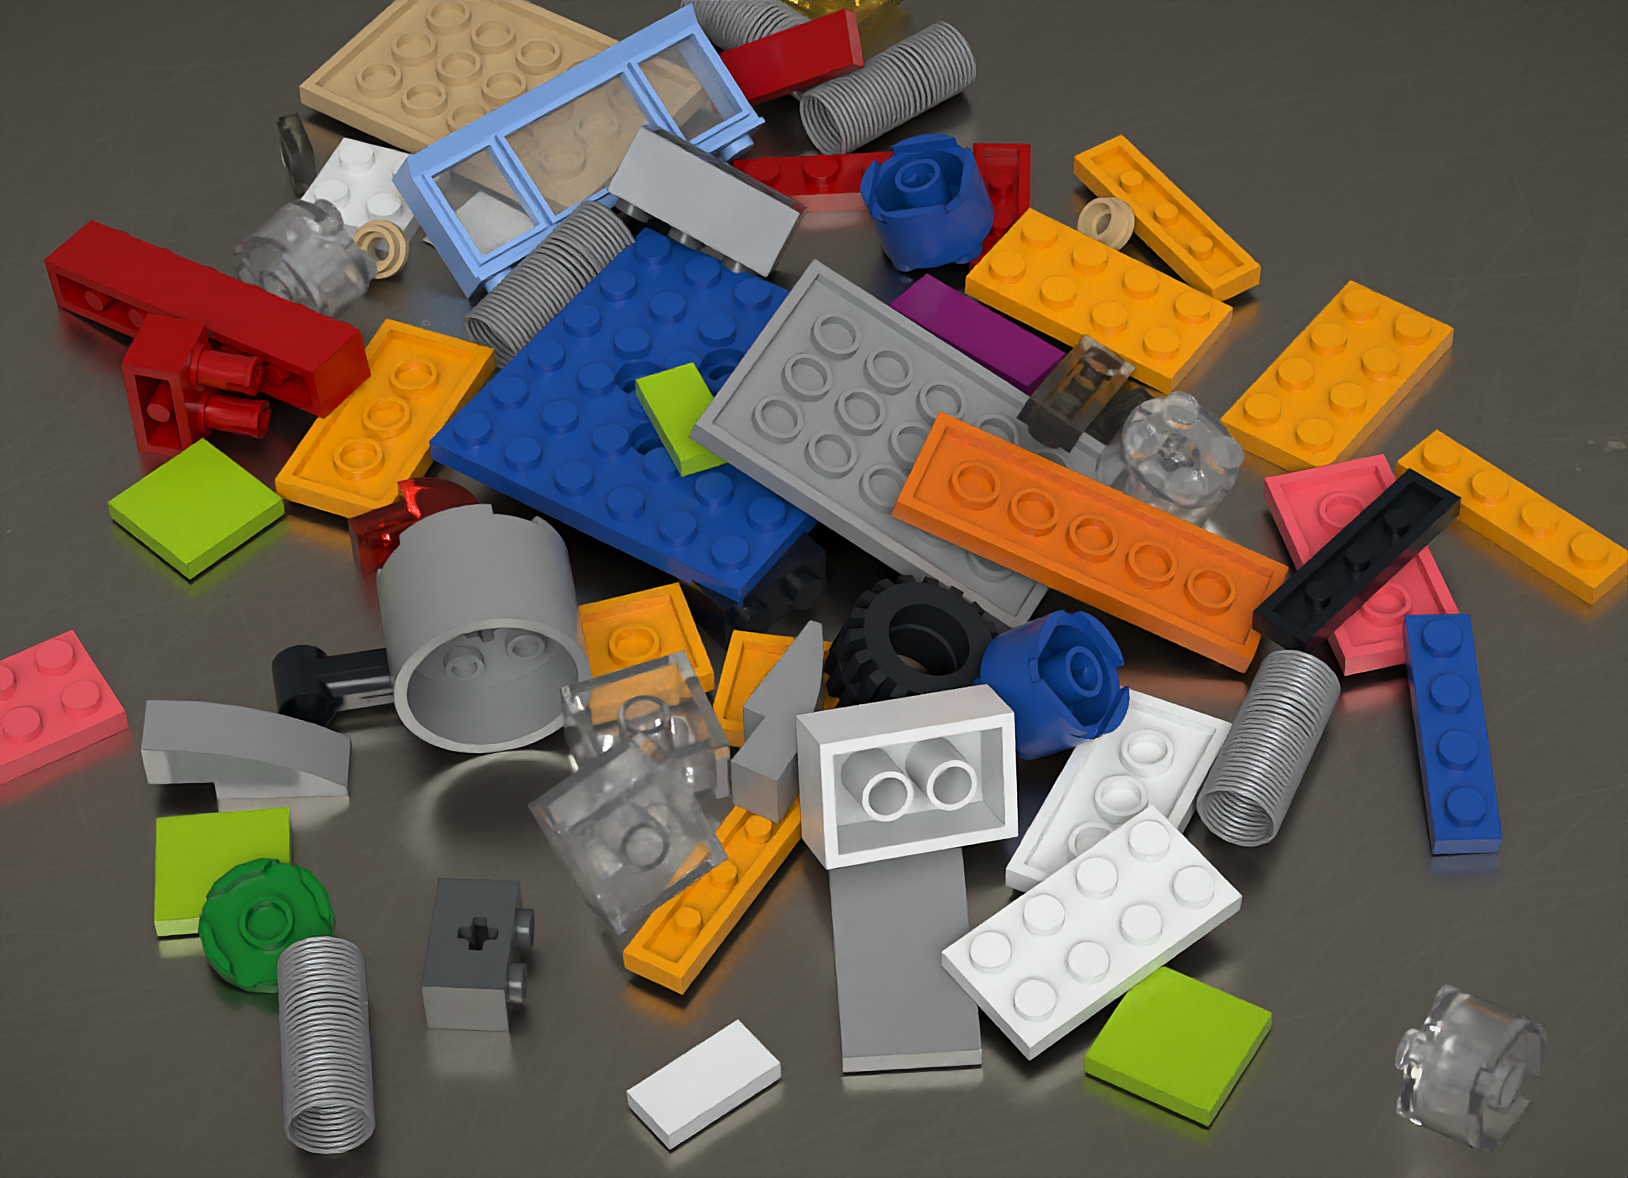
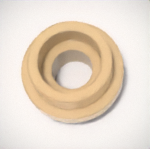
[1078,197,1135,251]
[351,220,409,279]

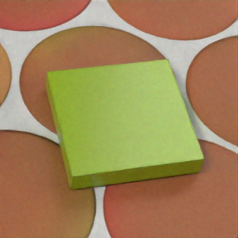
[107,438,285,580]
[154,807,292,936]
[1084,966,1272,1127]

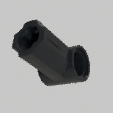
[271,645,394,727]

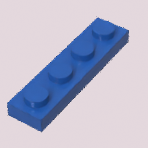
[1402,614,1503,854]

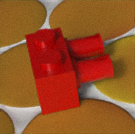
[121,313,271,457]

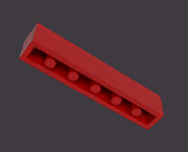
[44,220,371,419]

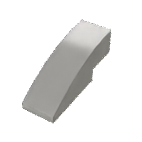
[731,620,825,824]
[141,700,352,799]

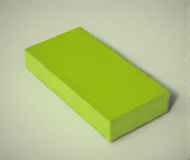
[635,362,728,477]

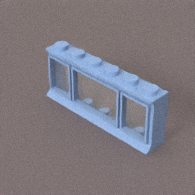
[392,2,765,299]

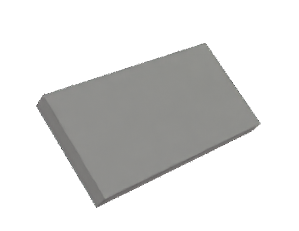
[828,846,982,1072]

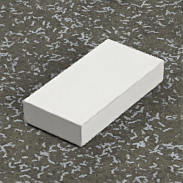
[627,1020,781,1150]

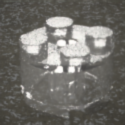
[233,199,378,319]
[1095,391,1244,527]
[1395,984,1546,1152]

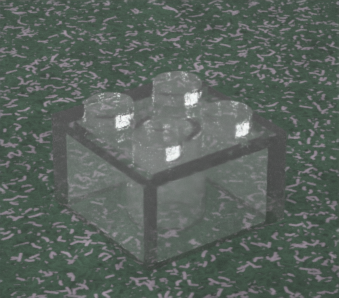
[560,651,732,833]
[528,728,729,936]

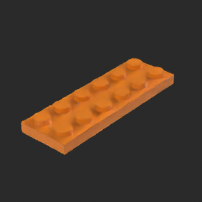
[891,411,1289,674]

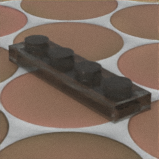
[1017,334,1136,453]

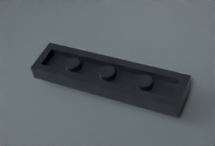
[1252,468,1461,654]

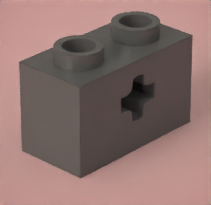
[421,878,535,1032]

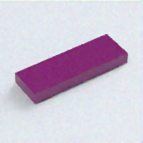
[888,274,1066,398]

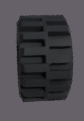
[824,575,999,709]

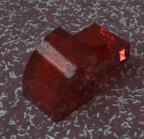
[348,477,480,578]

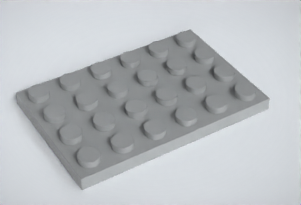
[689,258,1129,634]

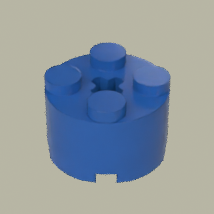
[860,134,994,271]
[972,609,1130,761]

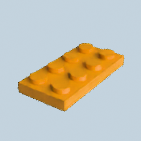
[964,208,1233,395]
[1218,280,1454,472]
[275,318,496,530]

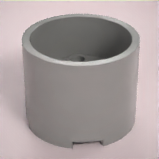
[376,504,591,753]

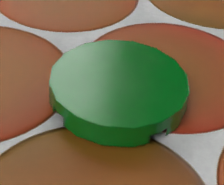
[198,858,336,994]

